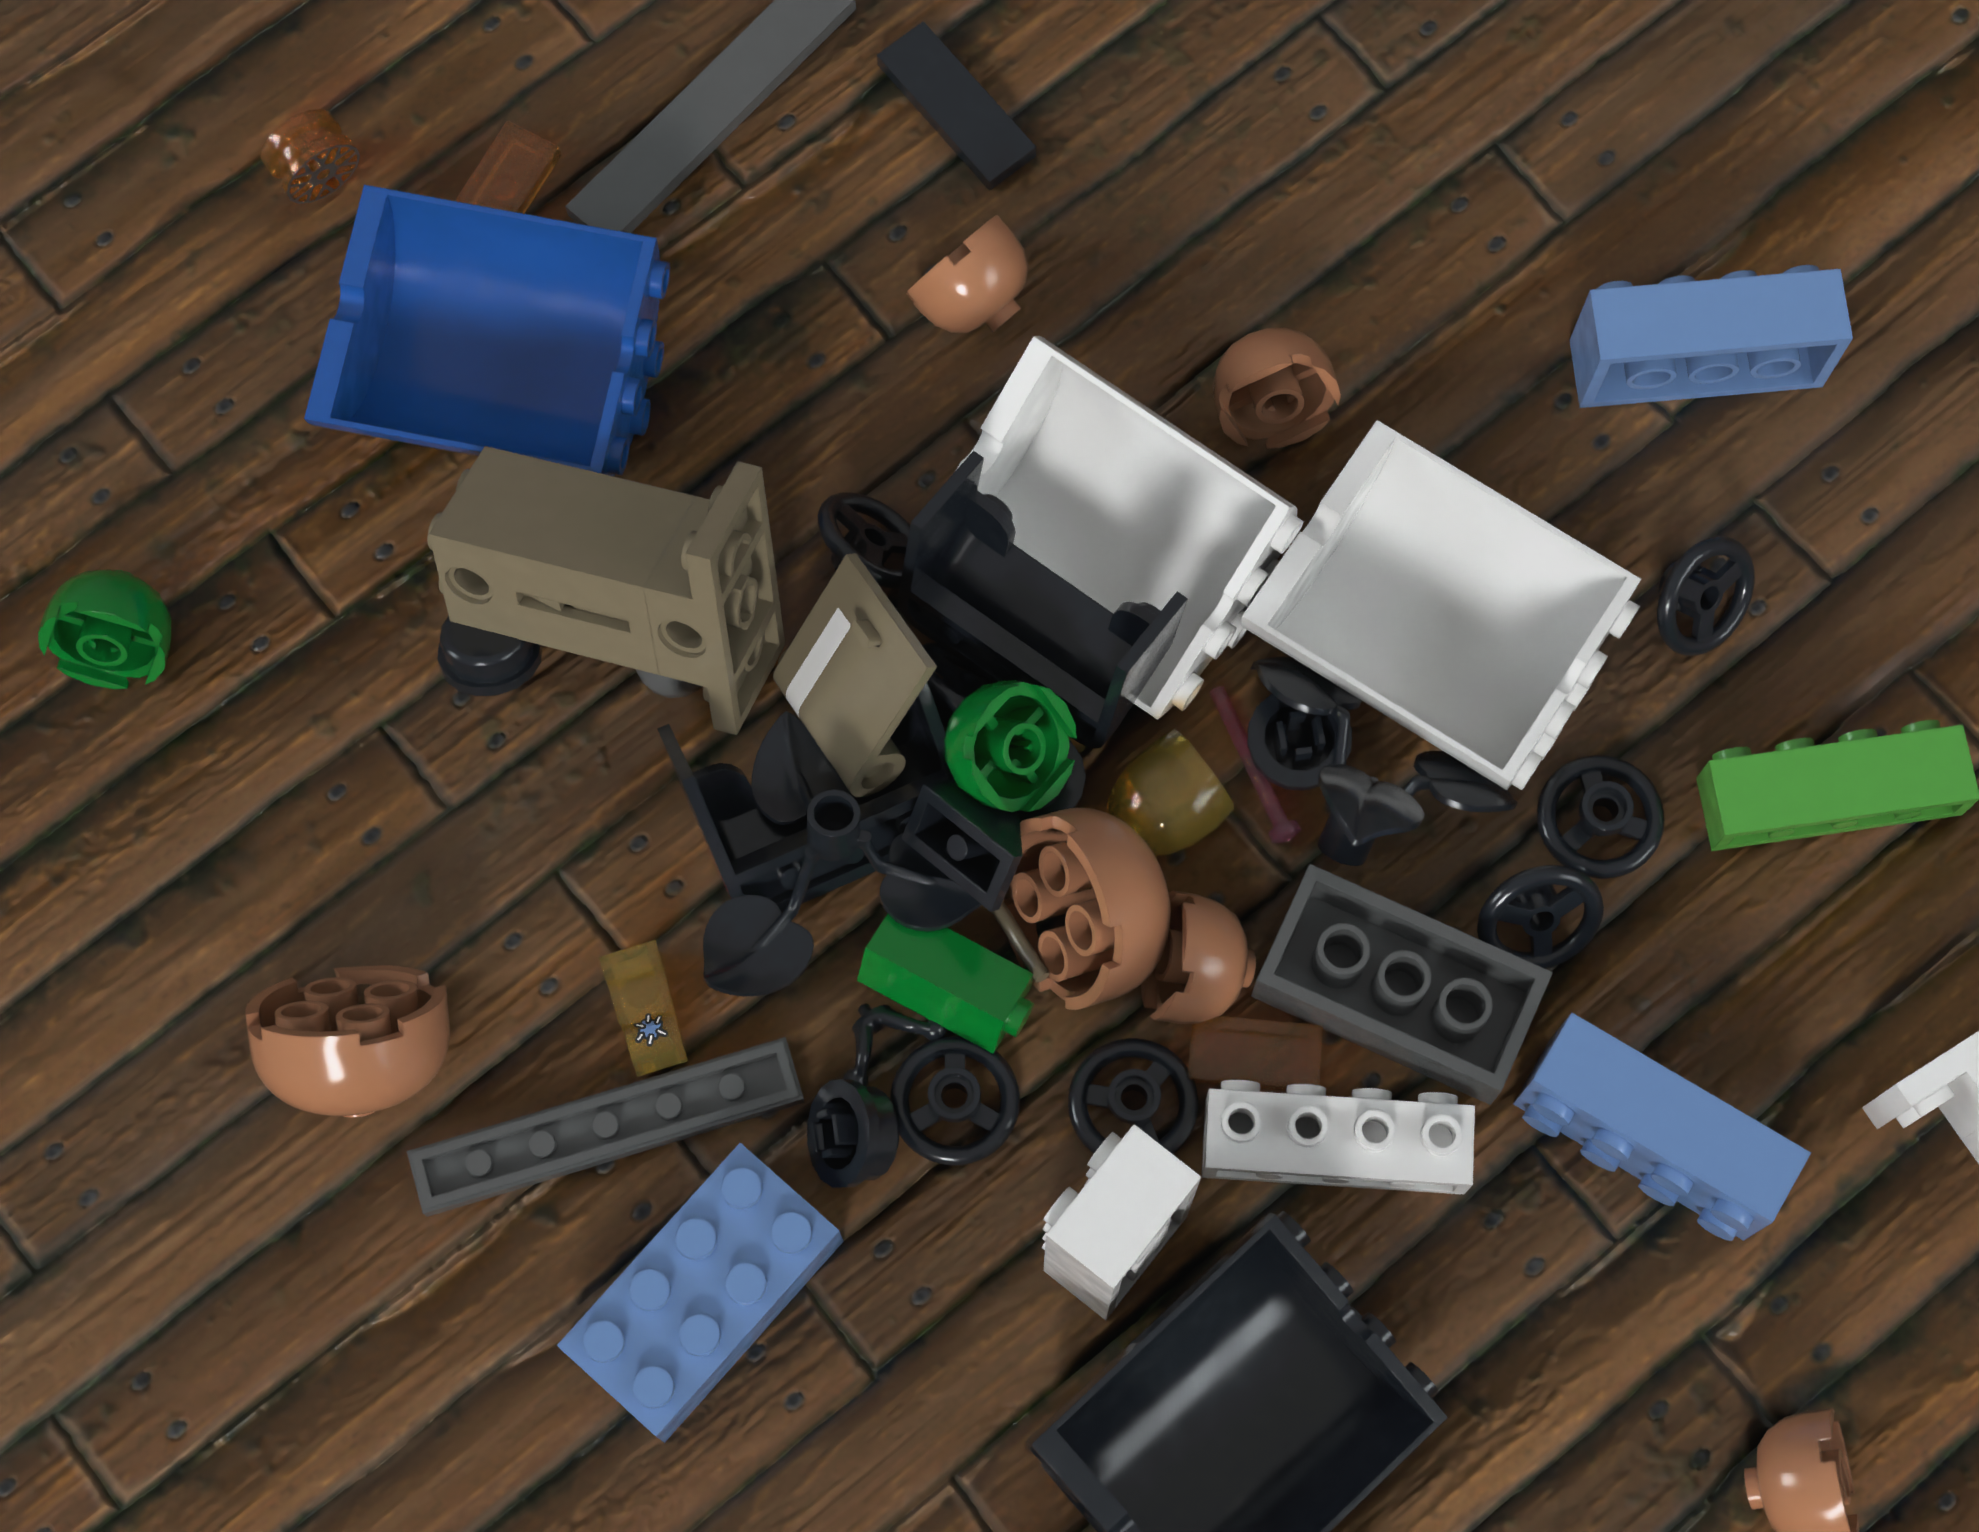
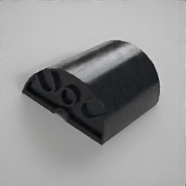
[1025,1211,1448,1532]

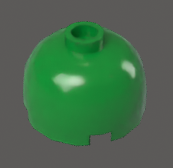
[38,569,171,689]
[944,680,1077,812]

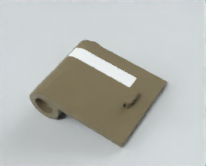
[773,553,937,797]

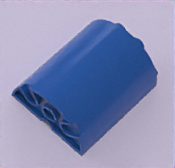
[304,185,670,476]

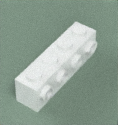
[1202,1080,1475,1195]

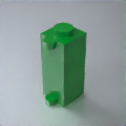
[857,914,1035,1054]

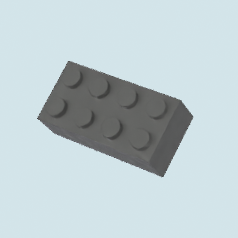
[1251,864,1553,1105]

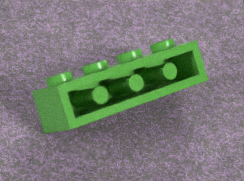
[1696,720,1979,851]

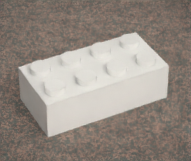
[1042,1124,1201,1320]

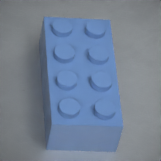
[1569,265,1853,408]
[1513,1013,1811,1241]
[557,1143,843,1443]

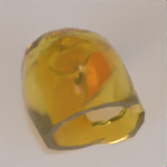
[1107,729,1234,856]

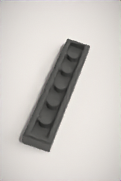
[565,0,856,233]
[407,1037,805,1217]

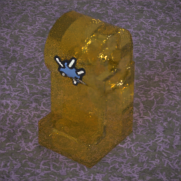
[599,940,689,1076]

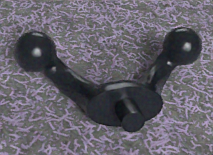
[843,1003,947,1086]

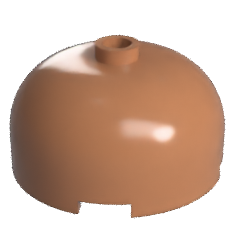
[1003,808,1171,1010]
[246,965,450,1118]

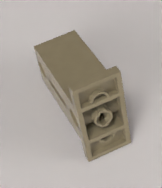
[427,446,785,735]

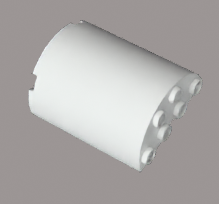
[956,336,1304,720]
[1241,420,1641,790]

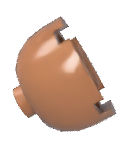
[906,214,1028,333]
[1212,328,1341,449]
[1141,890,1256,1024]
[1744,1408,1859,1532]

